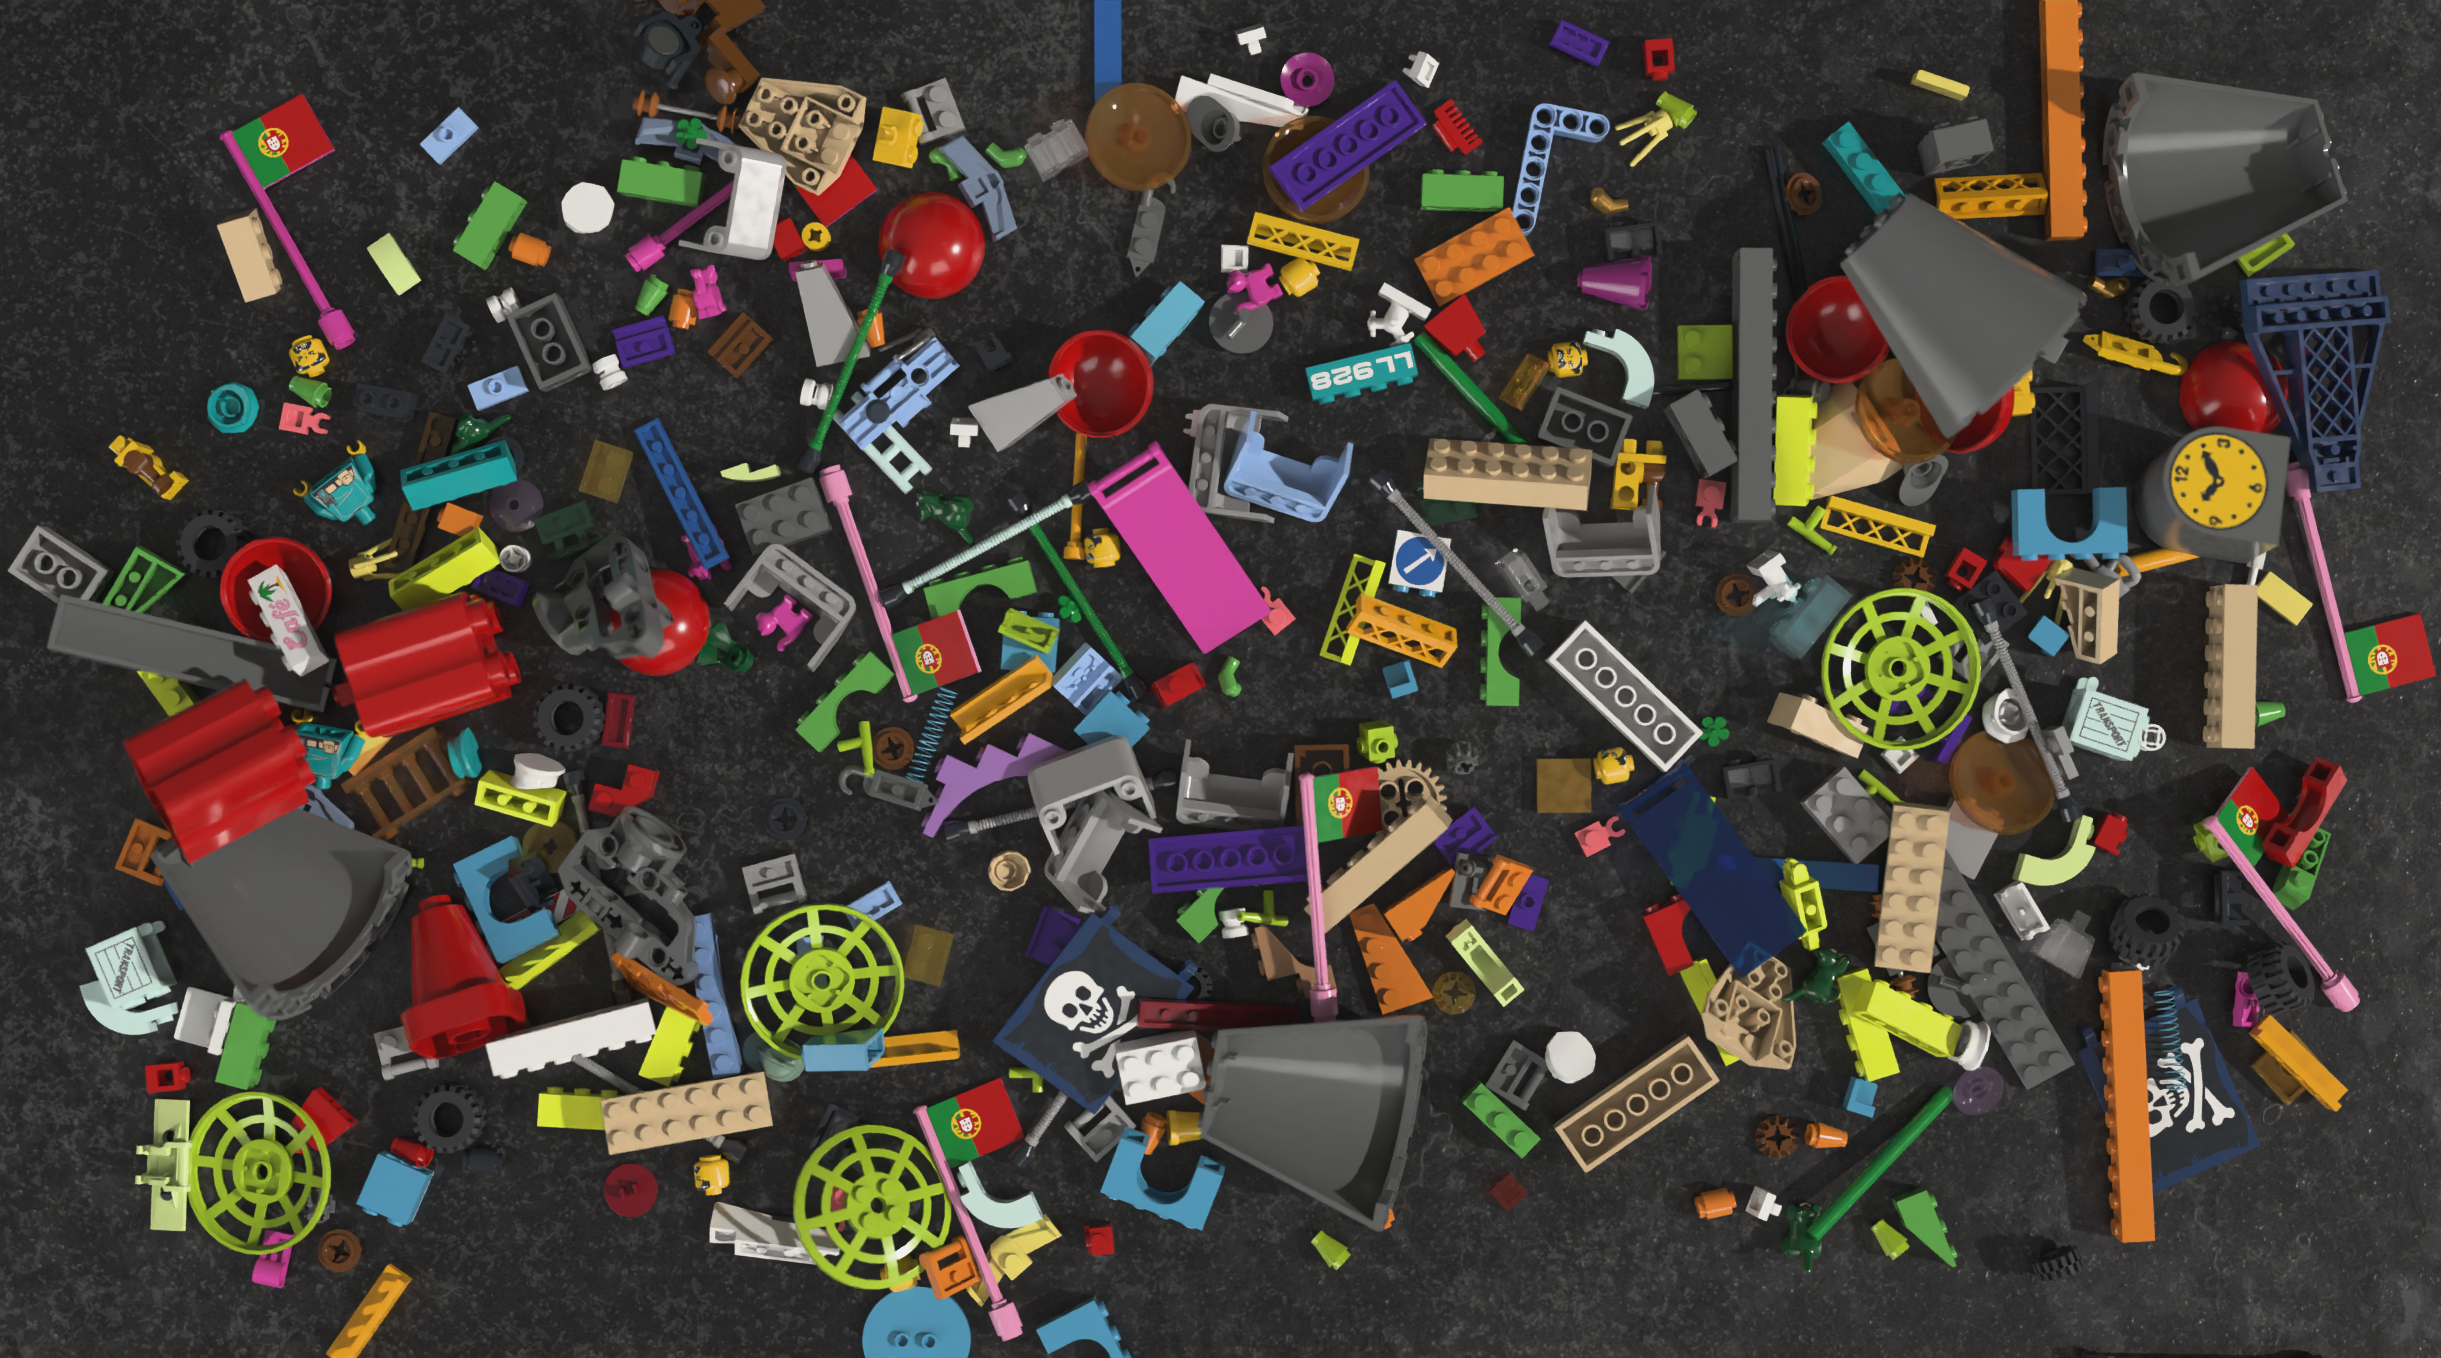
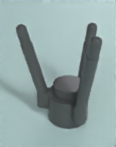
[878,326,940,378]

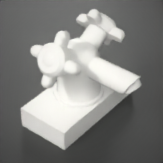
[1367,282,1431,347]
[1746,550,1801,607]

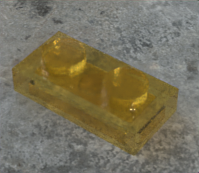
[1499,353,1550,411]

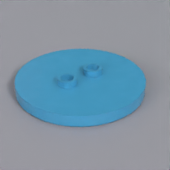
[862,1285,971,1358]

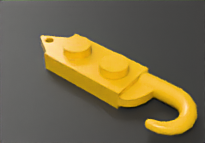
[2083,331,2188,376]

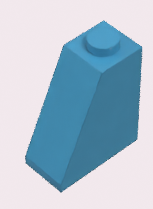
[801,1028,886,1071]

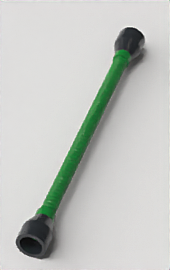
[796,248,907,474]
[1006,491,1151,702]

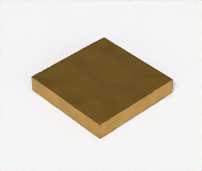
[1536,759,1591,813]
[2249,1029,2328,1106]

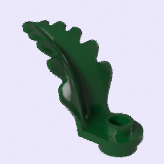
[696,621,754,673]

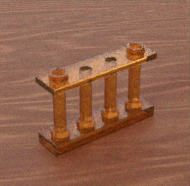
[341,727,472,841]

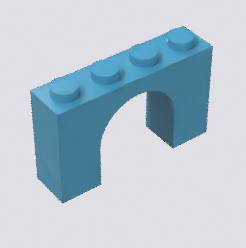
[2011,487,2128,561]
[453,836,562,963]
[1101,1126,1226,1230]
[1036,1296,1131,1358]

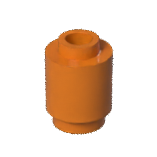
[509,233,551,267]
[668,289,698,330]
[1695,1187,1736,1220]

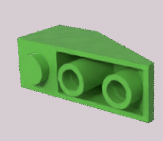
[2272,828,2331,911]
[1892,1187,1957,1267]

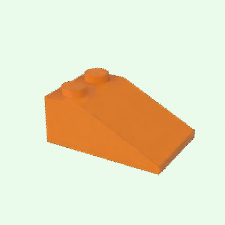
[1382,866,1455,942]

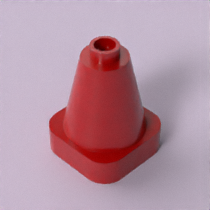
[401,895,530,1060]

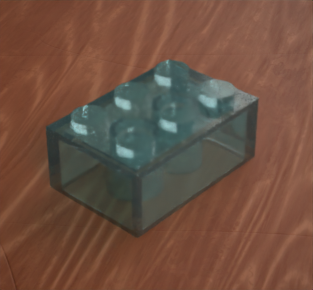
[1767,575,1852,660]

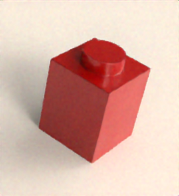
[773,217,808,262]

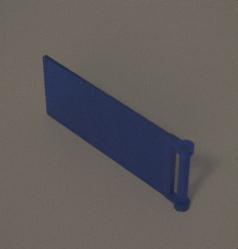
[1617,759,1807,978]

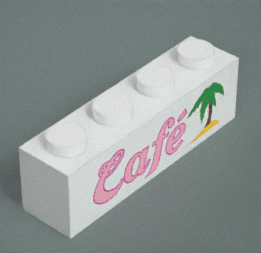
[248,564,330,677]

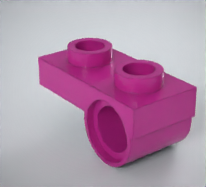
[2233,972,2260,1028]
[252,1228,295,1288]

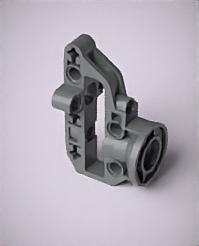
[532,532,674,659]
[558,806,698,986]

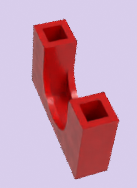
[1640,869,1769,976]

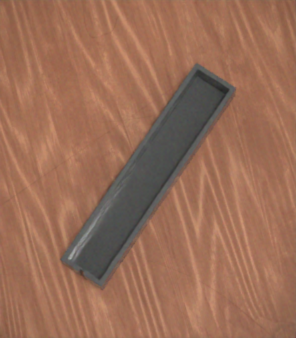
[1731,248,1777,523]
[47,595,337,714]

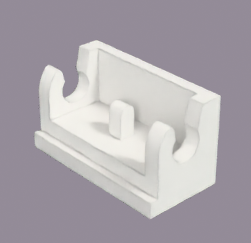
[1993,881,2050,941]

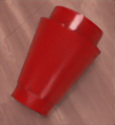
[391,1137,434,1168]

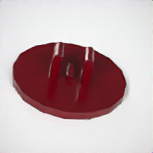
[604,1163,658,1217]

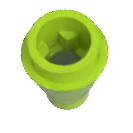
[1656,91,1697,129]
[1870,1218,1910,1260]
[1311,1230,1351,1270]

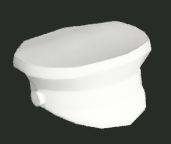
[561,182,615,233]
[1982,688,2033,744]
[510,753,566,789]
[1947,1020,1991,1071]
[1545,1032,1596,1084]

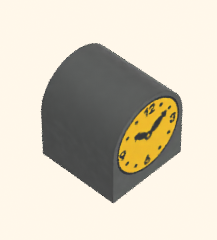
[2133,427,2290,564]

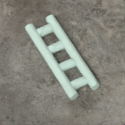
[833,391,933,494]

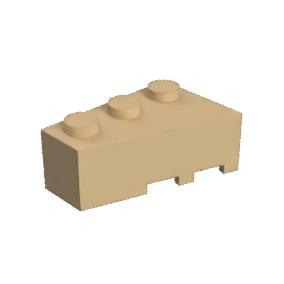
[217,207,282,302]
[2055,567,2120,664]
[1767,692,1870,758]

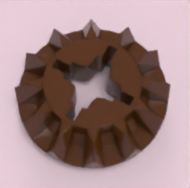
[1784,173,1822,216]
[1892,558,1936,600]
[1715,573,1758,616]
[872,727,915,770]
[1755,1115,1799,1159]
[318,1228,362,1272]

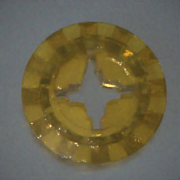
[1433,971,1476,1014]

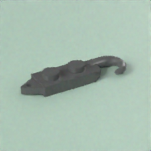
[1127,172,1176,278]
[838,764,940,811]

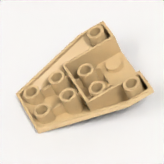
[738,78,866,196]
[1772,382,1903,501]
[1702,941,1796,1070]

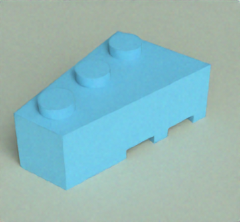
[1127,281,1205,366]

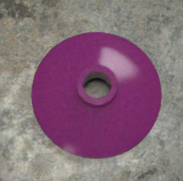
[1280,53,1334,107]

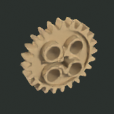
[1375,758,1447,836]

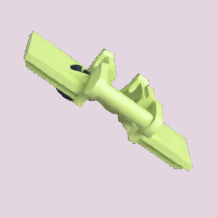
[135,1099,192,1231]

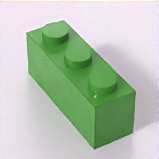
[617,156,706,207]
[1420,169,1504,212]
[453,181,527,270]
[215,1001,276,1090]
[1461,1080,1540,1158]

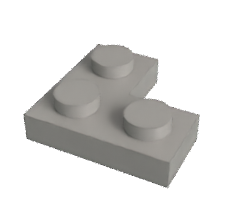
[2041,726,2079,780]

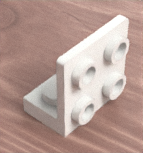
[174,987,239,1055]

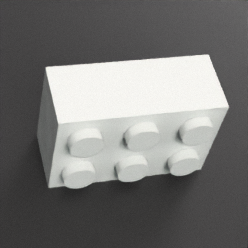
[1114,1030,1206,1105]

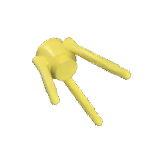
[1615,109,1673,167]
[349,538,403,582]
[2019,560,2073,626]

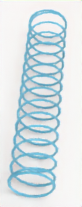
[905,687,957,784]
[2154,991,2187,1090]

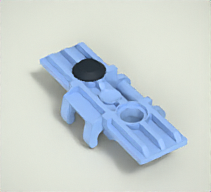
[837,337,960,450]

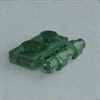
[1416,481,1478,526]
[534,501,601,563]

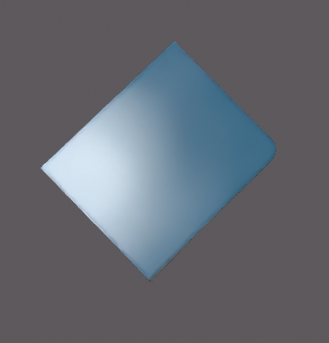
[2028,615,2070,657]
[1382,660,1418,699]
[1842,1076,1877,1118]

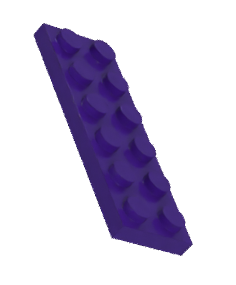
[1269,80,1427,213]
[1149,826,1308,894]

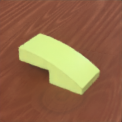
[367,233,421,295]
[721,463,782,482]

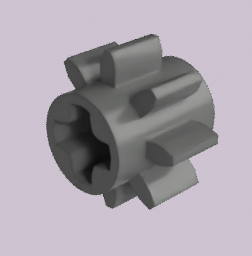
[1445,741,1479,775]
[301,1189,335,1223]

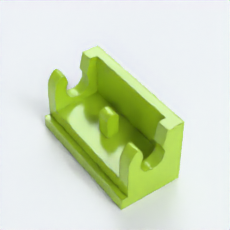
[998,608,1060,654]

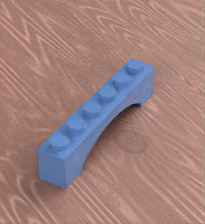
[694,912,744,1079]

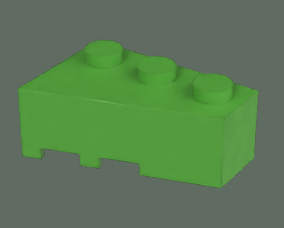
[103,546,189,613]

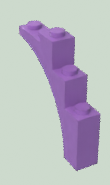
[921,733,1070,838]

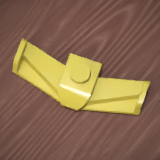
[966,1214,1063,1307]

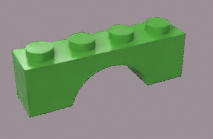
[923,557,1038,620]
[1480,597,1521,706]
[796,652,896,752]
[1176,885,1258,943]

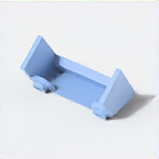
[1224,410,1353,522]

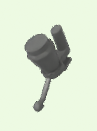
[1783,359,1831,402]

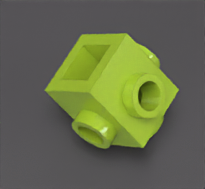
[1357,720,1398,763]
[2193,817,2229,863]

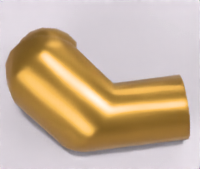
[1590,187,1628,214]
[2087,276,2130,298]

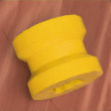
[802,222,831,252]

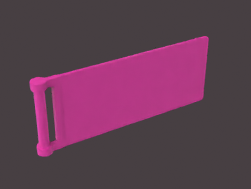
[1087,441,1271,654]

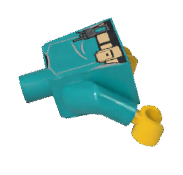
[293,440,376,526]
[291,709,368,789]

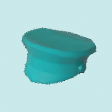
[207,382,259,433]
[447,727,482,778]

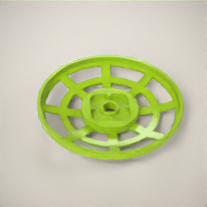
[1821,588,1981,750]
[741,903,904,1061]
[187,1091,331,1255]
[793,1125,952,1290]

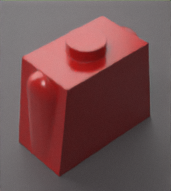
[1992,536,2052,593]

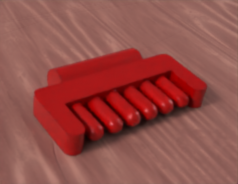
[1432,100,1482,155]

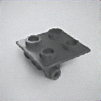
[1449,853,1494,911]

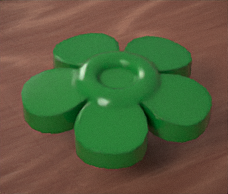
[676,118,707,149]
[1057,594,1083,623]
[1699,716,1729,746]

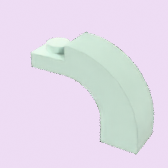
[1582,329,1654,409]
[80,980,181,1035]
[957,1161,1043,1228]

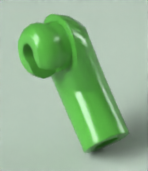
[985,142,1027,168]
[929,146,963,181]
[1218,656,1241,697]

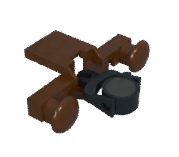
[633,0,766,104]

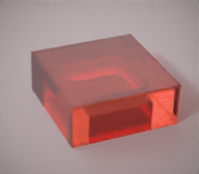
[1489,1172,1528,1212]

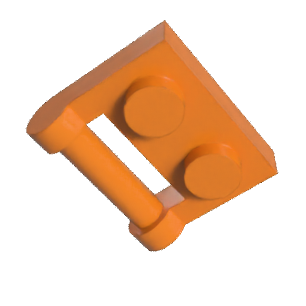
[115,818,171,886]
[1469,855,1533,915]
[919,1235,981,1300]

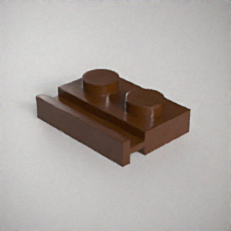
[707,312,773,379]

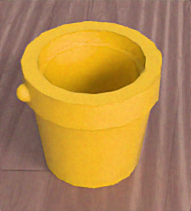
[1166,1110,1202,1146]

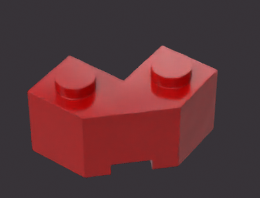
[588,764,660,817]

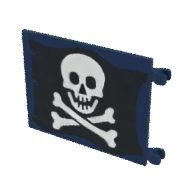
[992,903,1197,1115]
[2077,986,2261,1194]

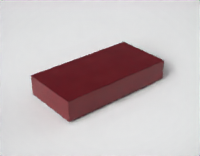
[601,692,636,749]

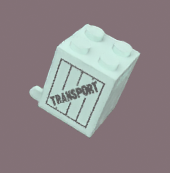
[2062,677,2149,761]
[86,921,177,1011]

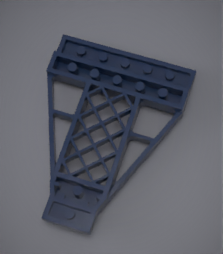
[2240,270,2391,493]

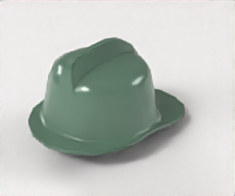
[743,1030,805,1082]

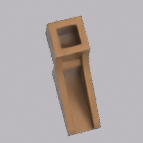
[1251,925,1337,999]

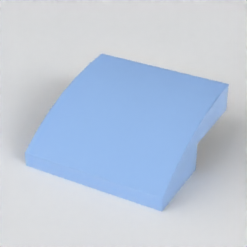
[1051,642,1123,716]

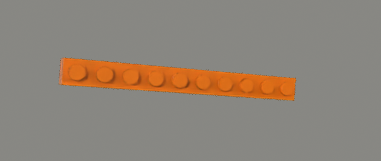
[2039,0,2087,241]
[2098,968,2155,1243]

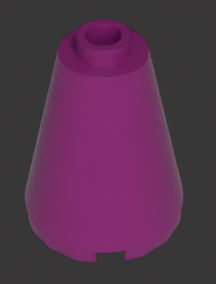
[1577,256,1652,310]

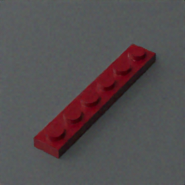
[1136,998,1299,1031]

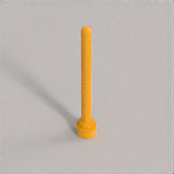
[1064,432,1087,560]

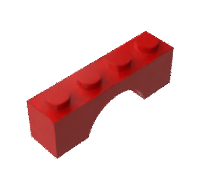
[2262,756,2347,869]

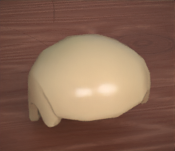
[988,850,1031,891]

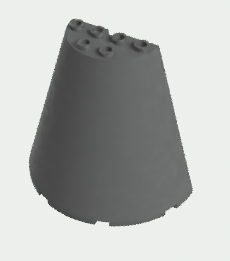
[2103,73,2348,286]
[1840,192,2087,438]
[150,808,412,1020]
[1198,1015,1427,1232]

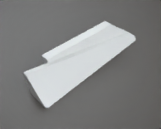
[1173,74,1309,130]
[710,1202,842,1265]

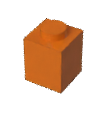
[437,503,483,537]

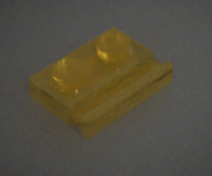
[579,440,634,503]
[904,924,955,987]

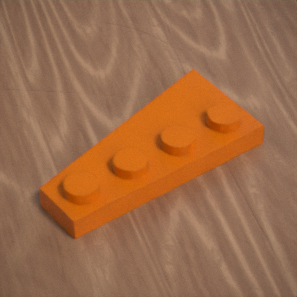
[1349,903,1434,1015]
[611,951,714,1027]

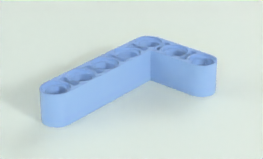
[1512,104,1609,236]

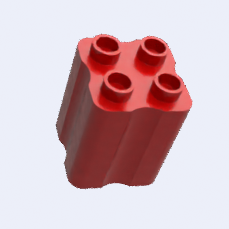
[335,592,521,738]
[123,679,316,864]

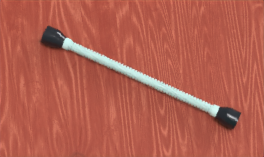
[879,478,1095,609]

